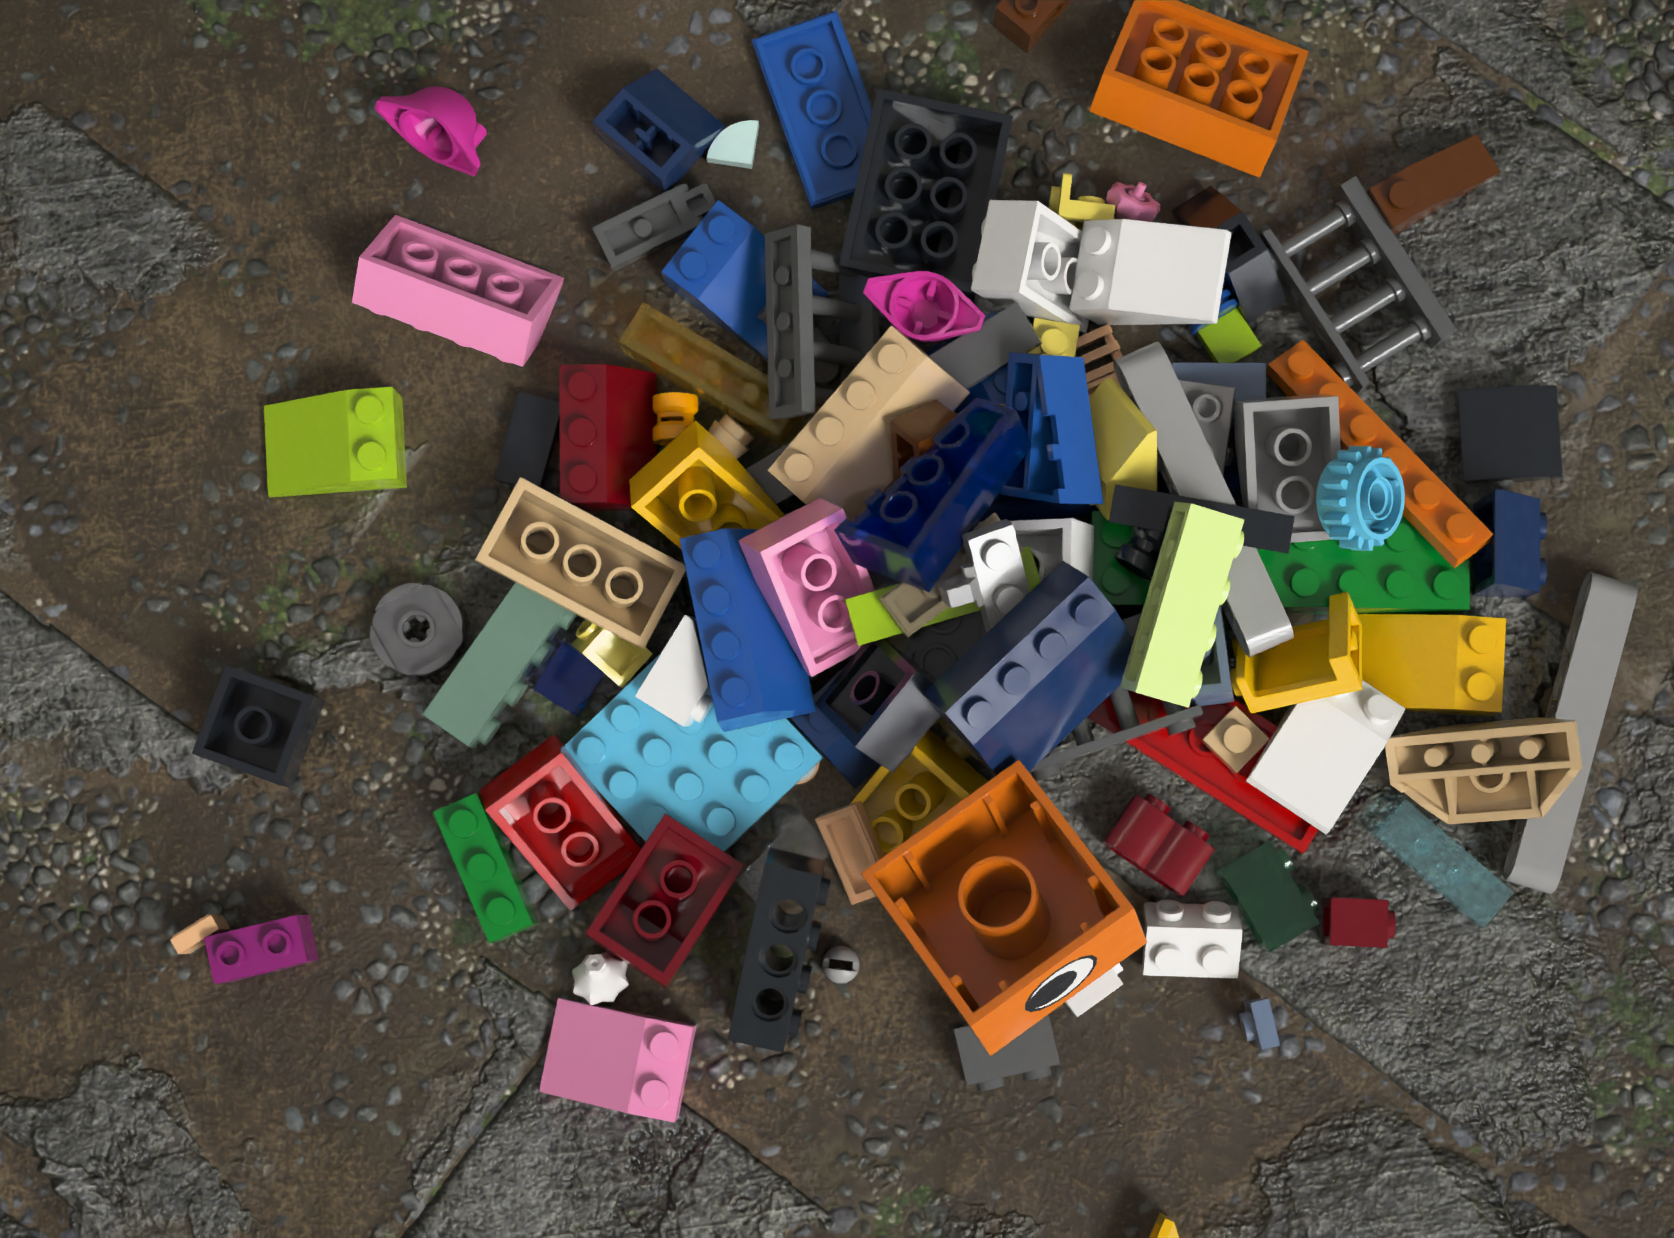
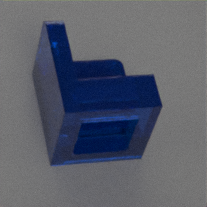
[533,642,605,717]

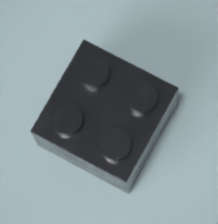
[192,665,325,788]

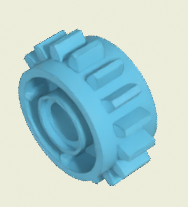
[1316,446,1405,551]

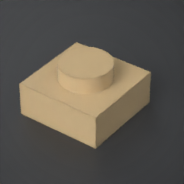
[1201,706,1270,773]

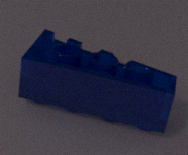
[834,397,1032,592]

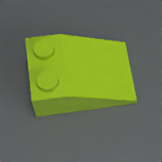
[264,387,407,497]

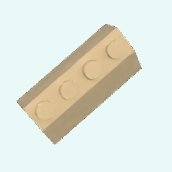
[768,325,970,530]
[475,477,686,650]

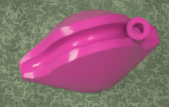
[374,86,487,177]
[863,271,985,342]

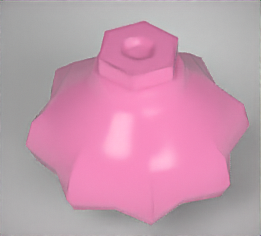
[1106,182,1160,222]

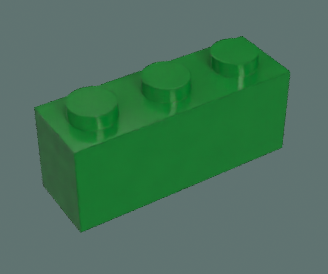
[433,793,540,943]

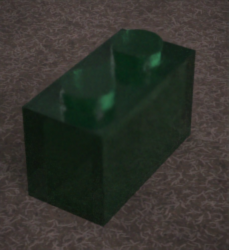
[1215,841,1319,952]

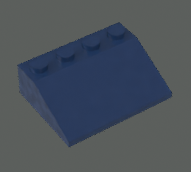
[922,561,1134,777]

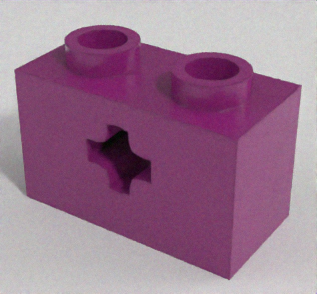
[204,915,319,984]

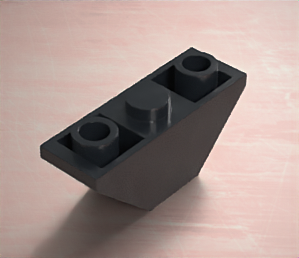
[1171,186,1286,324]

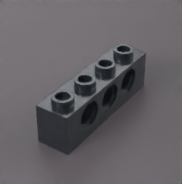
[727,848,832,1053]

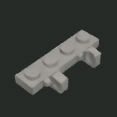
[937,519,1030,633]

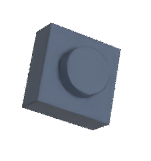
[1239,997,1280,1050]

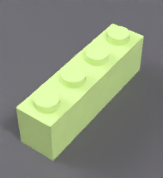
[1120,502,1244,708]

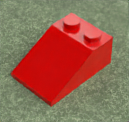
[480,734,642,911]

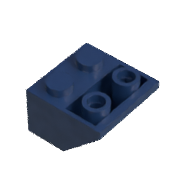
[592,69,725,193]

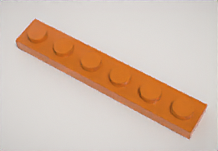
[1266,340,1493,568]

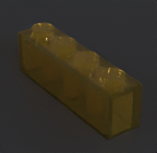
[619,302,798,446]

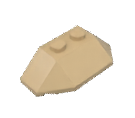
[1385,717,1583,824]

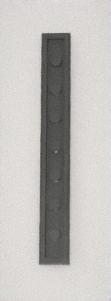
[746,302,1042,506]

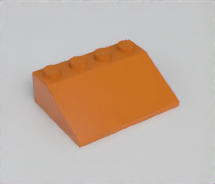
[1089,0,1309,178]

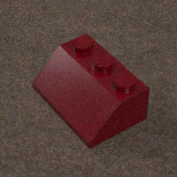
[559,364,657,511]

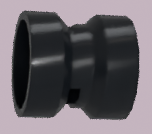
[1113,526,1166,582]

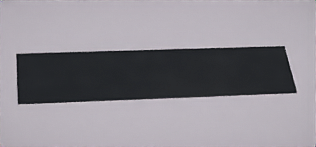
[1109,484,1295,554]

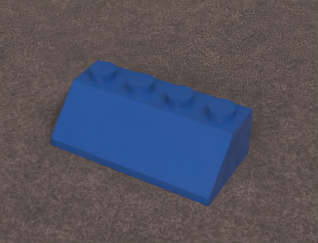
[680,528,816,732]

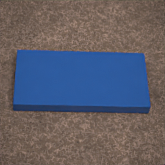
[751,10,873,210]

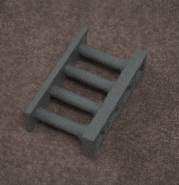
[1260,176,1457,395]
[765,224,880,420]
[1029,613,1203,781]

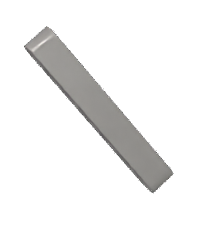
[1113,341,1294,657]
[1503,572,1638,894]

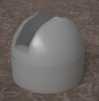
[822,946,860,984]

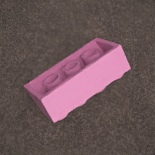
[352,215,564,367]

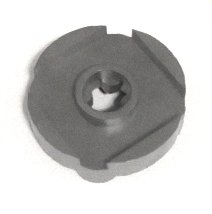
[370,583,466,676]

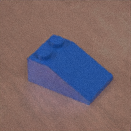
[661,200,829,362]

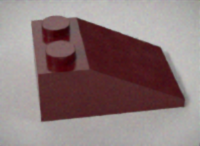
[586,814,745,989]

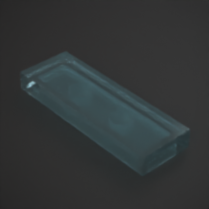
[1372,799,1514,928]

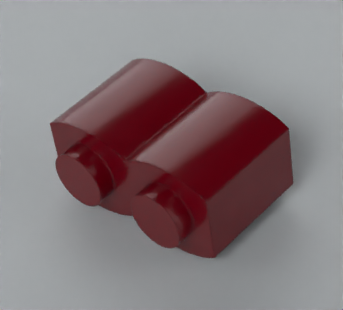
[1101,794,1215,897]

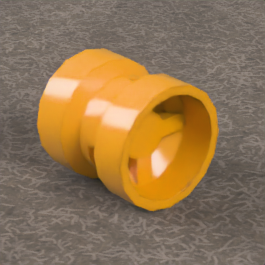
[653,392,698,446]

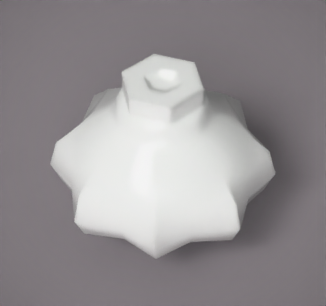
[572,951,629,1006]

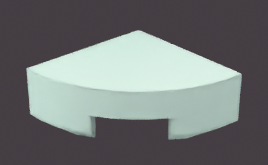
[707,120,759,169]

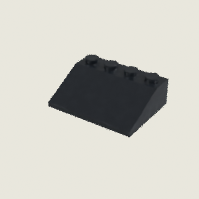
[839,88,1013,303]

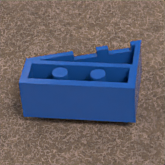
[998,352,1103,504]

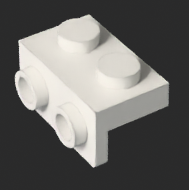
[1142,900,1243,978]

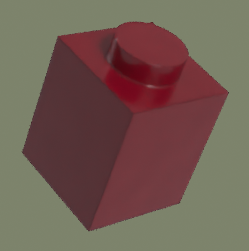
[1322,897,1396,948]

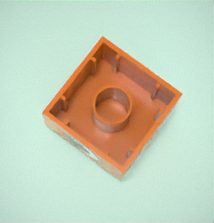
[861,760,1147,1056]

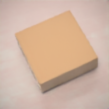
[170,914,231,954]

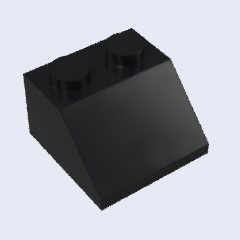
[815,638,941,773]

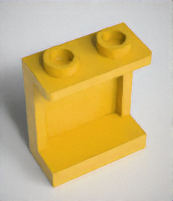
[1230,592,1362,713]

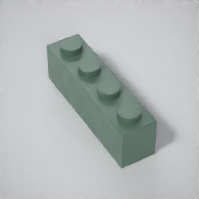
[422,582,578,749]

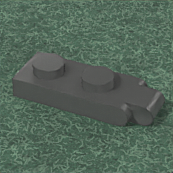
[592,184,716,272]

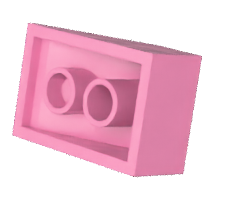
[738,498,875,677]
[539,998,697,1123]

